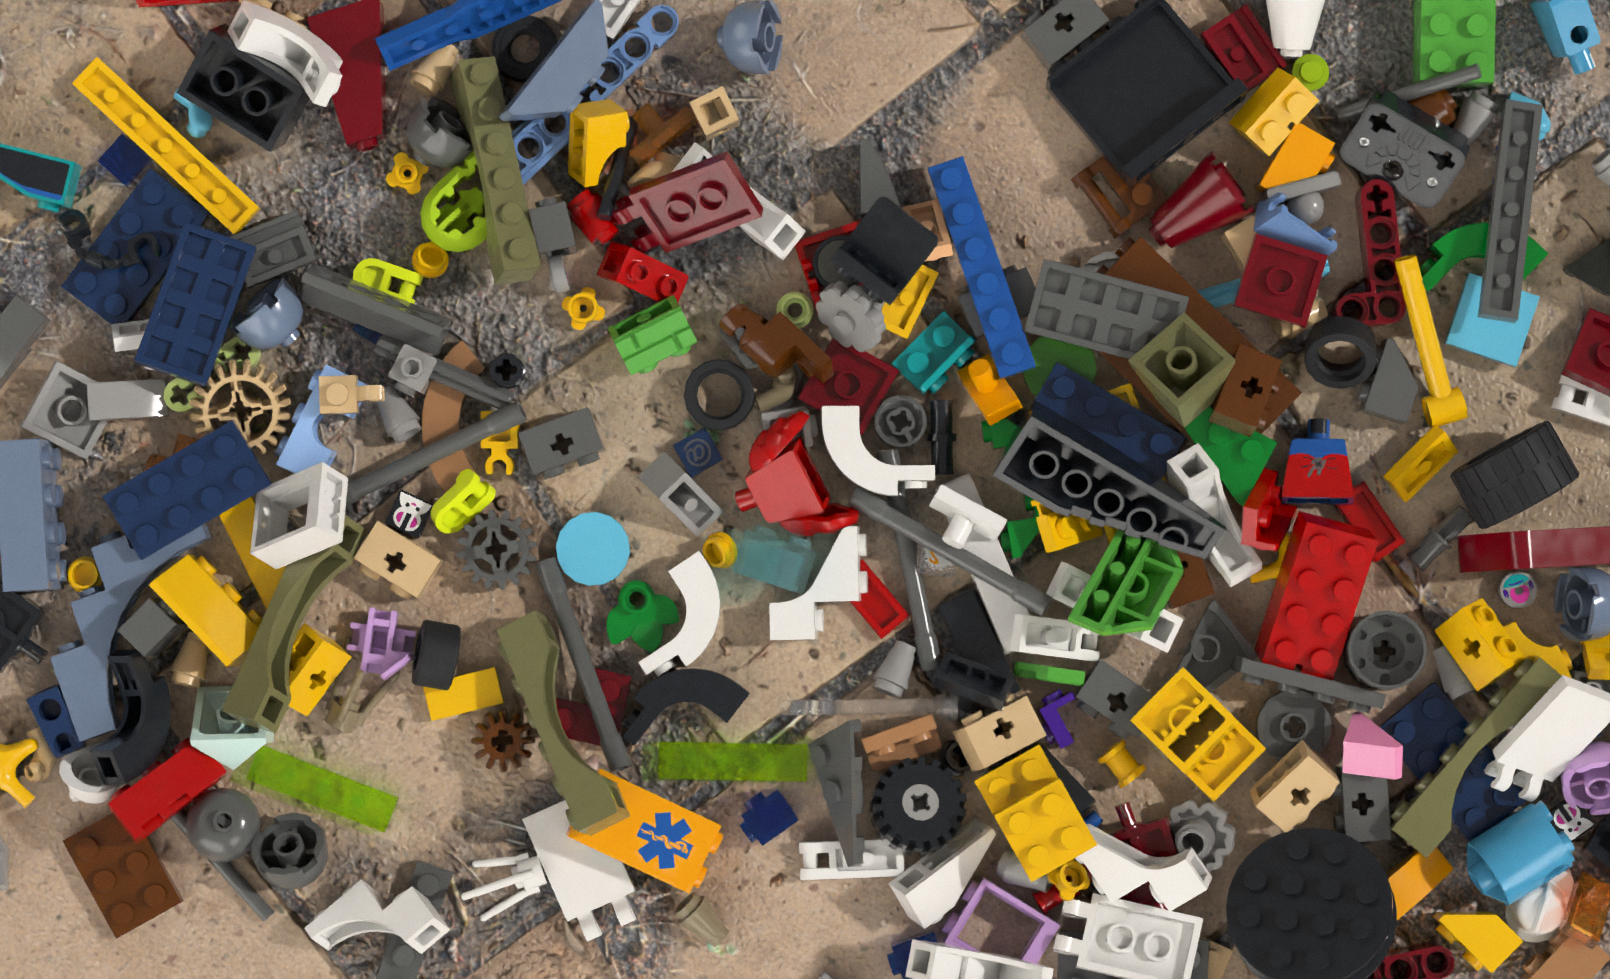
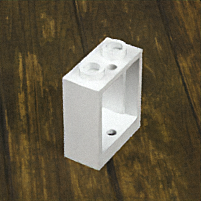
[250,462,348,569]

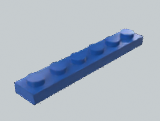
[928,156,1036,380]

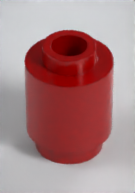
[567,188,619,245]

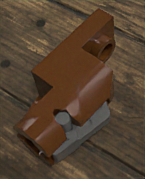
[719,303,834,384]

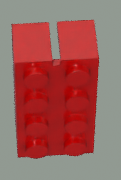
[1254,511,1378,681]

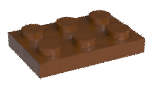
[63,813,184,939]

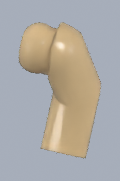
[24,727,57,782]

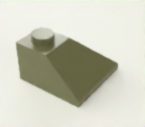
[1128,312,1235,428]

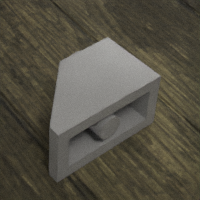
[638,451,724,537]

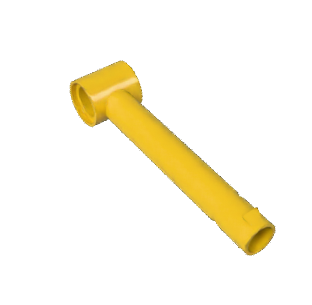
[1394,255,1468,428]

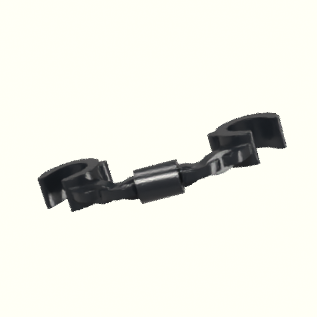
[58,209,162,270]

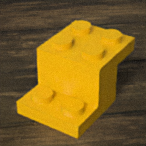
[1130,667,1266,802]
[974,744,1097,882]

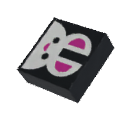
[385,489,434,539]
[1549,799,1596,842]

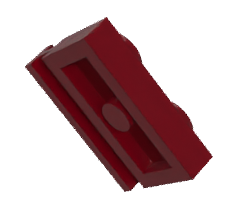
[1200,4,1287,92]

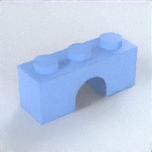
[275,364,367,474]

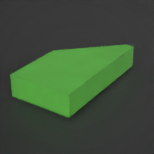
[1013,661,1085,686]

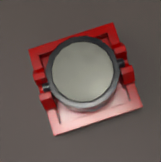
[794,219,863,313]

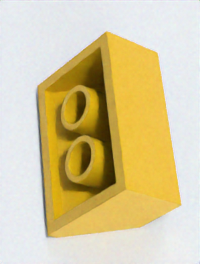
[149,554,263,667]

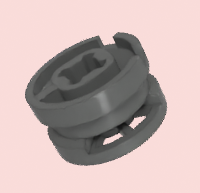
[874,395,927,449]

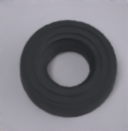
[492,15,558,82]

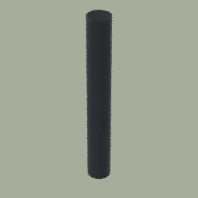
[596,116,639,221]

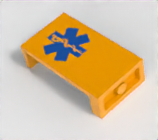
[566,767,723,893]

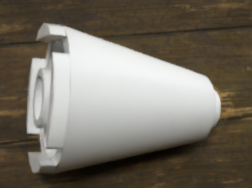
[1266,0,1325,57]

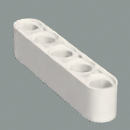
[934,473,1030,655]

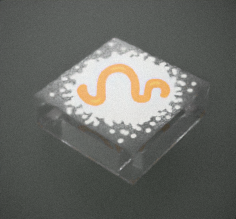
[917,543,956,578]

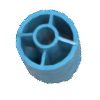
[1467,801,1575,906]

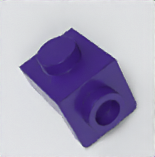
[1036,689,1075,749]

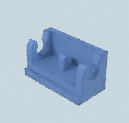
[1253,192,1337,255]

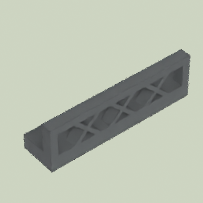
[300,264,452,356]

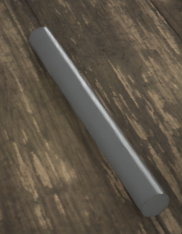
[1336,63,1482,122]
[171,810,275,922]

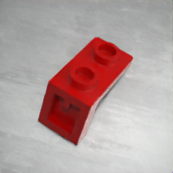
[596,242,689,302]

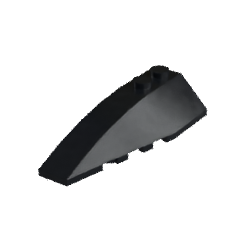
[993,400,1226,559]

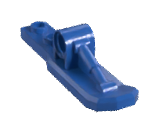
[375,0,562,71]

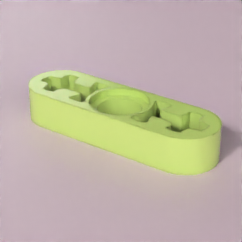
[164,337,261,413]

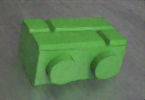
[608,294,697,376]

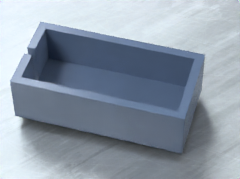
[0,438,68,592]

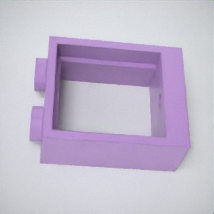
[941,876,1060,964]

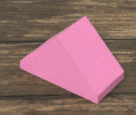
[1343,711,1403,779]

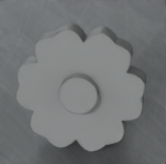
[816,281,886,352]
[1168,798,1236,872]

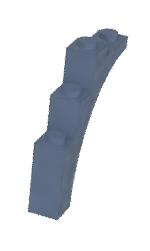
[50,524,212,742]

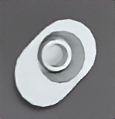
[59,738,132,804]
[1505,869,1574,943]

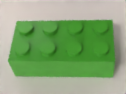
[1412,0,1496,89]

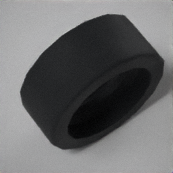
[1304,316,1376,389]
[684,359,755,431]

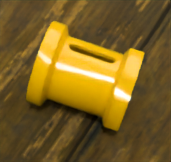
[1097,739,1147,788]

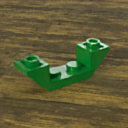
[981,418,1039,559]

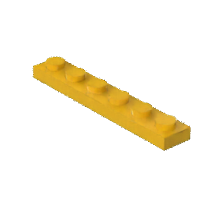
[72,57,261,235]

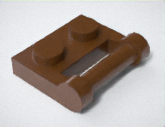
[1071,156,1167,239]

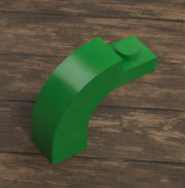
[1420,222,1549,293]

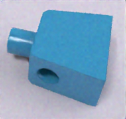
[1530,0,1601,75]

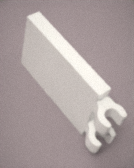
[1484,675,1610,802]
[522,800,636,942]
[1053,893,1203,979]

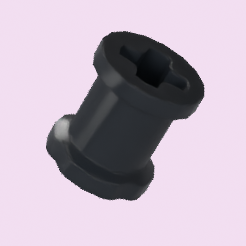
[489,353,526,389]

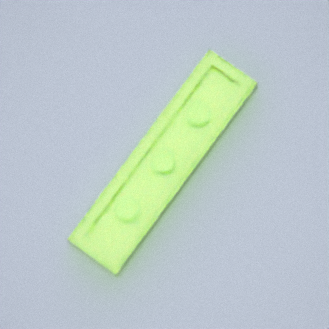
[658,741,808,782]
[246,745,399,833]

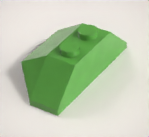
[1068,529,1184,636]

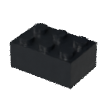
[176,24,310,152]

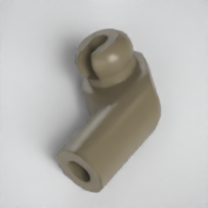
[754,365,798,412]

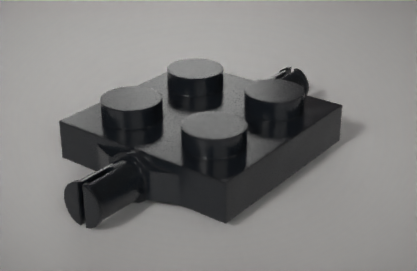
[0,580,48,673]

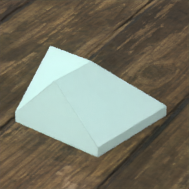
[190,686,274,770]

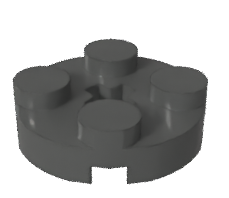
[1255,690,1332,761]

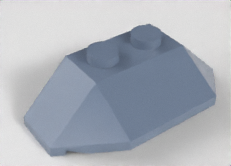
[498,0,609,122]

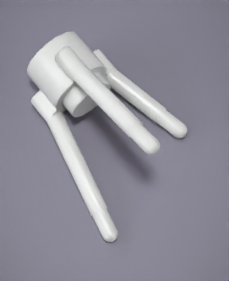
[461,852,547,921]

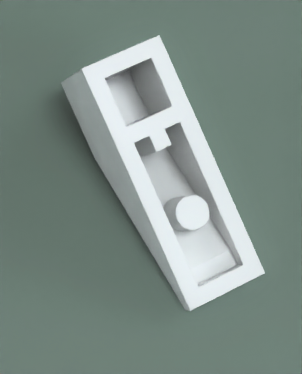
[889,818,996,929]

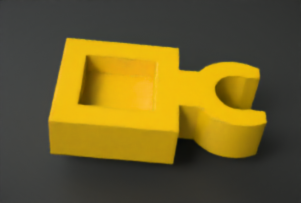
[481,411,520,475]

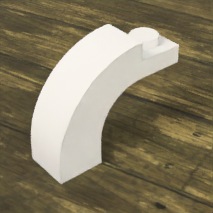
[227,0,343,107]
[821,406,935,496]
[638,551,720,677]
[1046,561,1184,653]

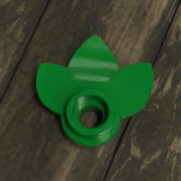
[606,580,679,653]

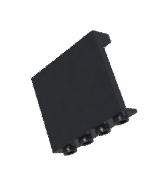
[1046,0,1248,189]

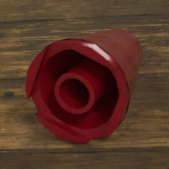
[1149,151,1255,248]

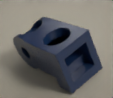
[26,683,86,759]

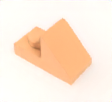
[902,199,953,261]

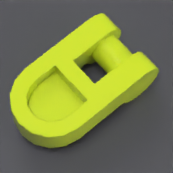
[353,258,424,304]
[430,469,496,534]

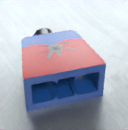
[1282,418,1354,505]

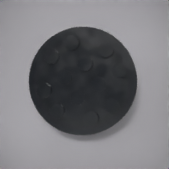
[1226,828,1397,979]

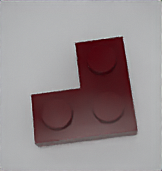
[556,668,632,746]

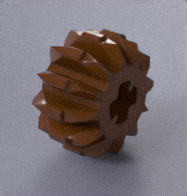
[471,709,536,772]

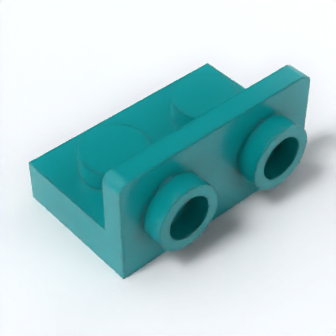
[891,311,976,395]

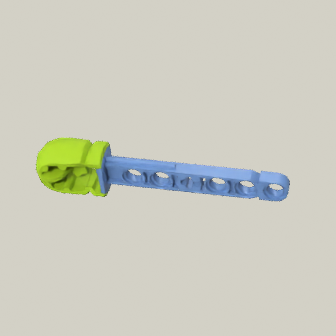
[420,5,679,252]

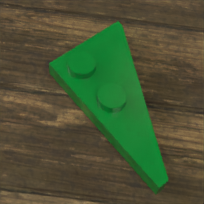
[1184,406,1277,506]

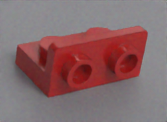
[1241,468,1297,551]

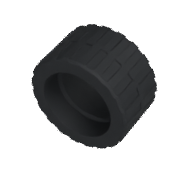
[1450,421,1579,529]

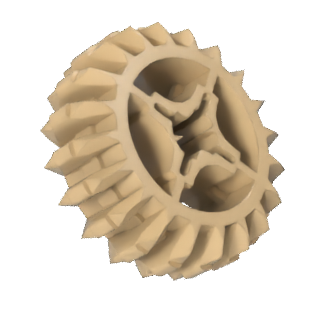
[190,359,291,454]

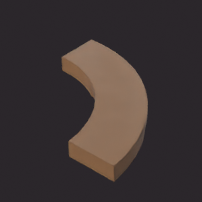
[422,340,486,493]

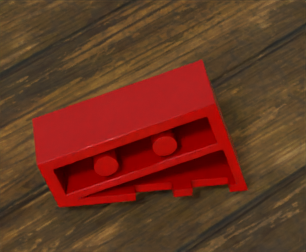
[108,737,227,844]

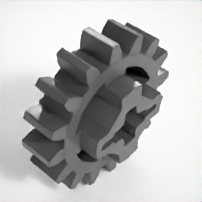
[457,510,538,590]

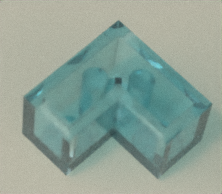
[732,525,817,595]

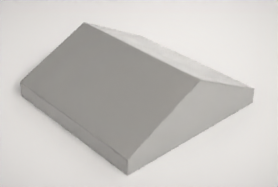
[20,360,108,460]

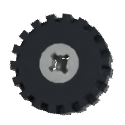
[869,757,967,856]

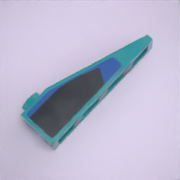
[0,143,82,213]

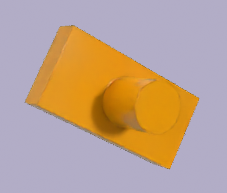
[956,354,1023,426]

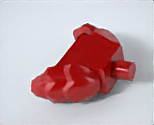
[735,411,859,536]

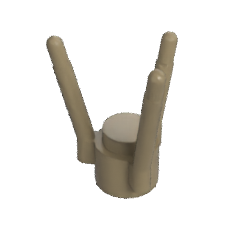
[325,637,400,733]

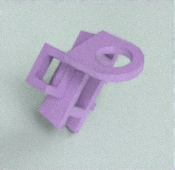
[347,607,416,680]

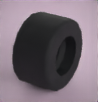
[412,620,461,690]

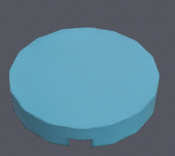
[556,512,630,586]

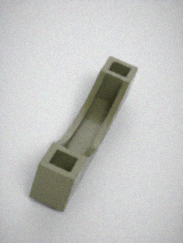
[450,56,541,285]
[222,515,366,733]
[496,610,630,836]
[1390,655,1562,858]

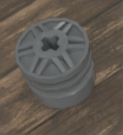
[1343,610,1428,691]

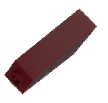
[307,0,386,152]

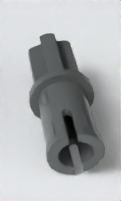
[1406,506,1472,572]

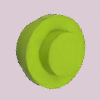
[1292,54,1329,91]

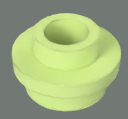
[776,292,813,328]

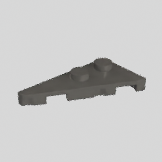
[1173,599,1258,693]
[808,719,864,867]

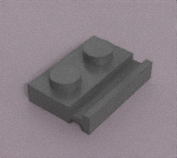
[230,210,318,288]

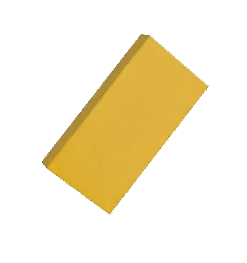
[423,667,505,721]

